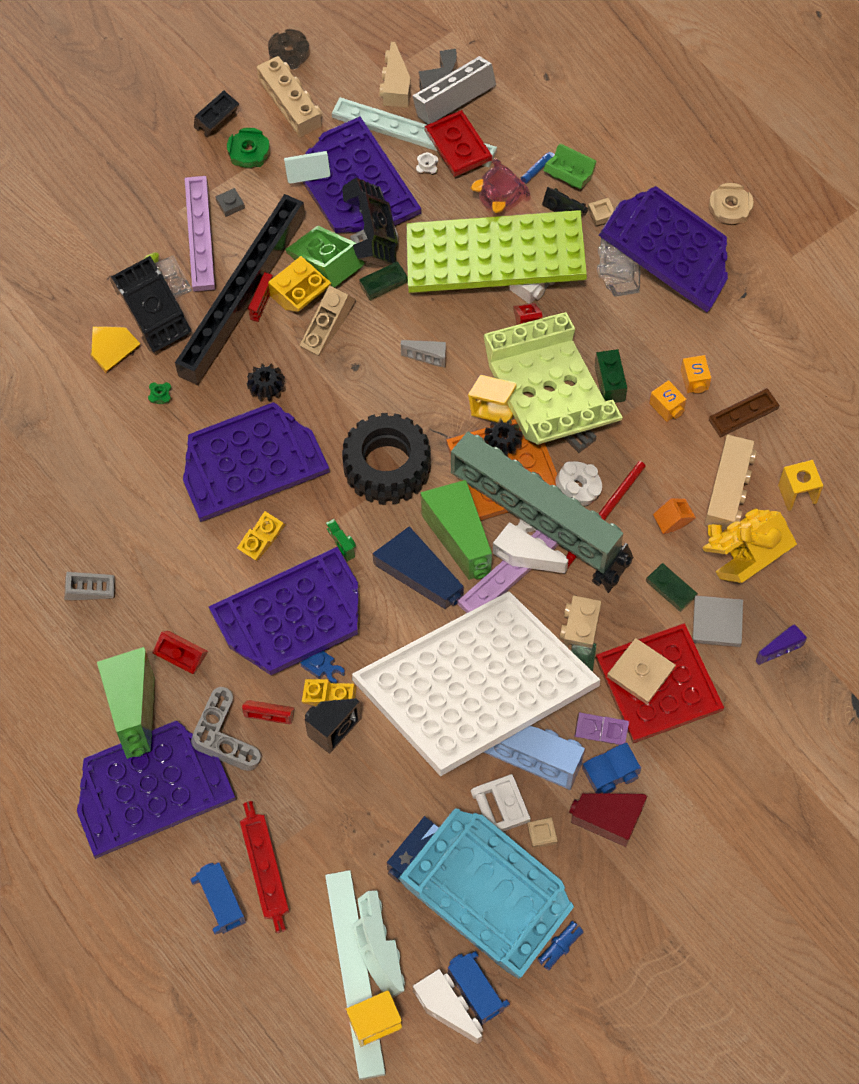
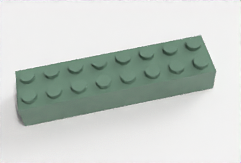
[451,431,624,574]

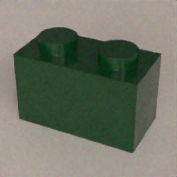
[594,349,627,403]

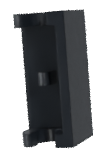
[194,90,239,137]

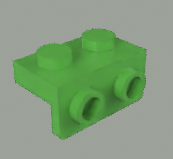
[543,144,597,189]

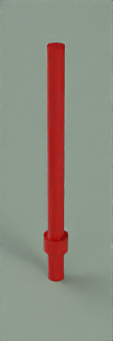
[566,461,646,569]

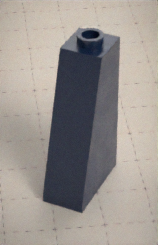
[372,526,464,609]

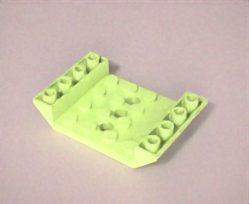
[484,312,623,444]

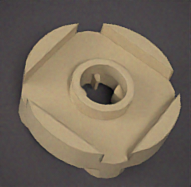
[709,183,753,224]

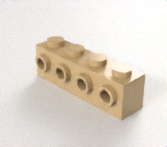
[257,56,322,138]
[704,435,757,530]

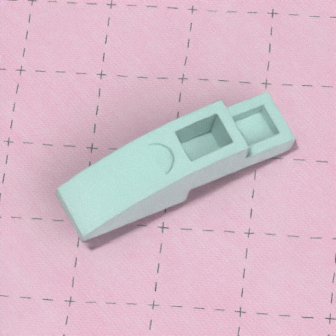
[352,891,405,999]

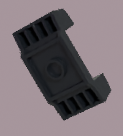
[342,177,398,267]
[110,256,192,353]

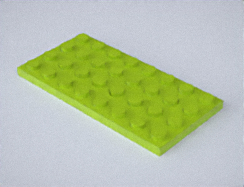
[407,210,587,293]

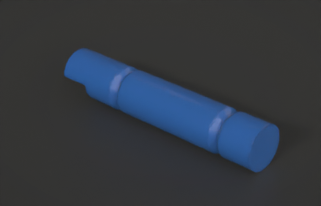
[521,151,555,184]

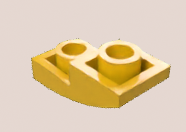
[237,511,286,561]
[302,679,357,706]

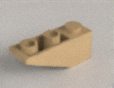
[379,42,411,108]
[299,285,355,356]

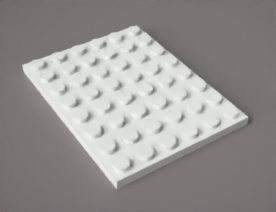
[352,591,600,776]

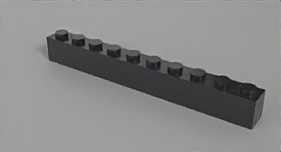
[175,194,305,385]

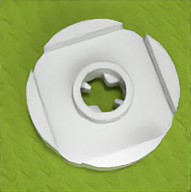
[556,461,602,506]

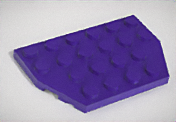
[303,116,422,233]
[598,186,728,312]
[183,402,330,522]
[209,547,359,675]
[77,721,236,859]

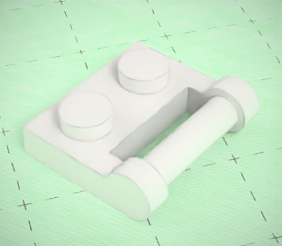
[470,774,530,832]

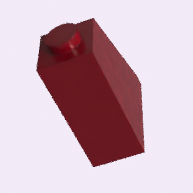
[569,793,647,847]

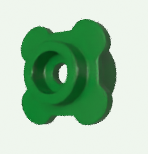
[148,382,171,404]

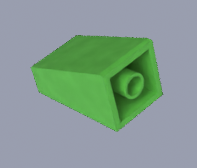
[421,480,492,580]
[97,647,155,759]

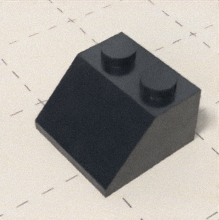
[304,698,362,754]

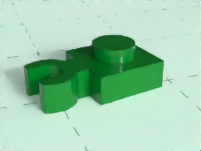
[326,519,356,562]

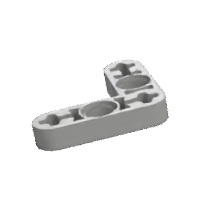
[191,687,261,771]

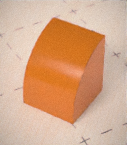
[653,498,696,534]

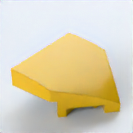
[90,327,140,373]

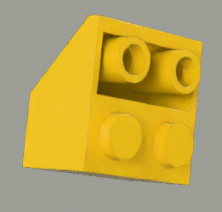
[268,256,331,312]

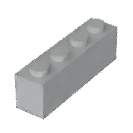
[413,56,496,124]

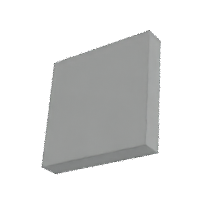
[692,595,743,647]

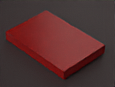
[425,110,492,177]

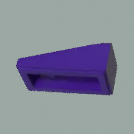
[756,624,807,665]

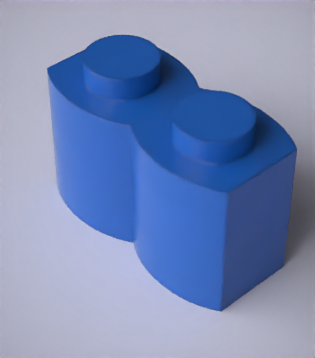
[582,743,641,794]

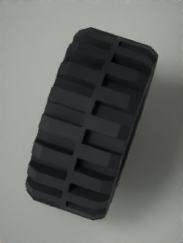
[342,413,431,505]

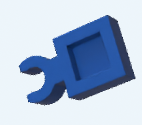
[300,651,345,683]

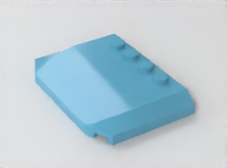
[399,808,574,979]

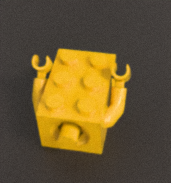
[702,509,797,583]

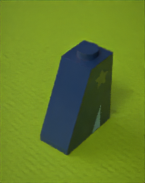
[386,816,439,882]

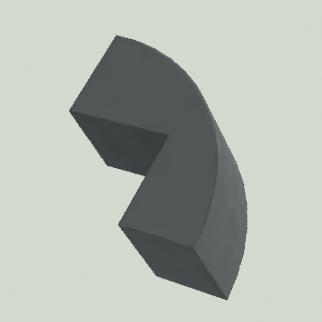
[419,48,457,91]

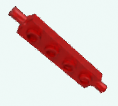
[240,801,289,933]

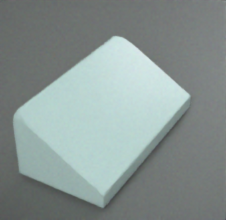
[284,151,330,184]

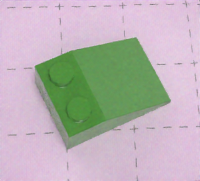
[285,226,365,287]

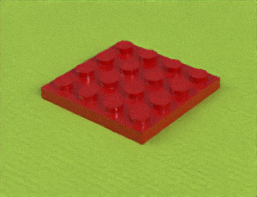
[595,623,724,744]

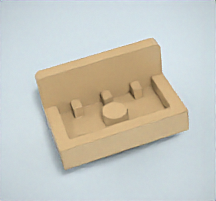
[560,596,601,648]

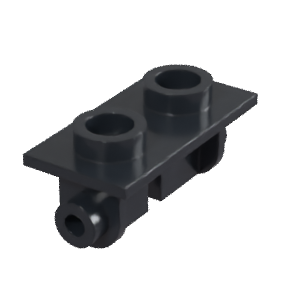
[542,187,588,217]
[592,543,634,593]

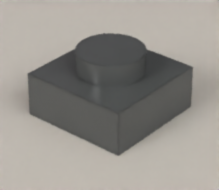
[215,188,245,217]

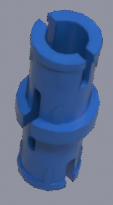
[537,921,584,970]

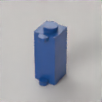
[190,863,246,935]
[448,952,510,1025]

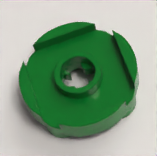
[227,128,270,168]

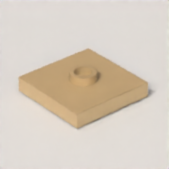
[607,638,676,705]

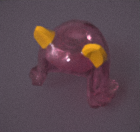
[471,158,530,213]

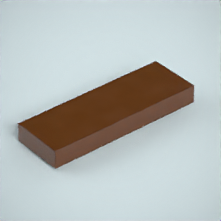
[709,388,780,438]

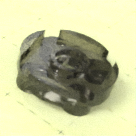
[268,29,310,69]

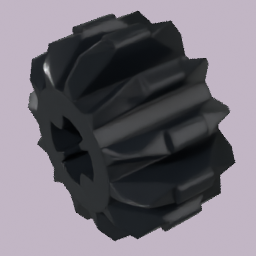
[246,363,285,402]
[484,418,523,457]

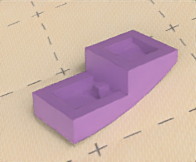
[574,712,629,745]

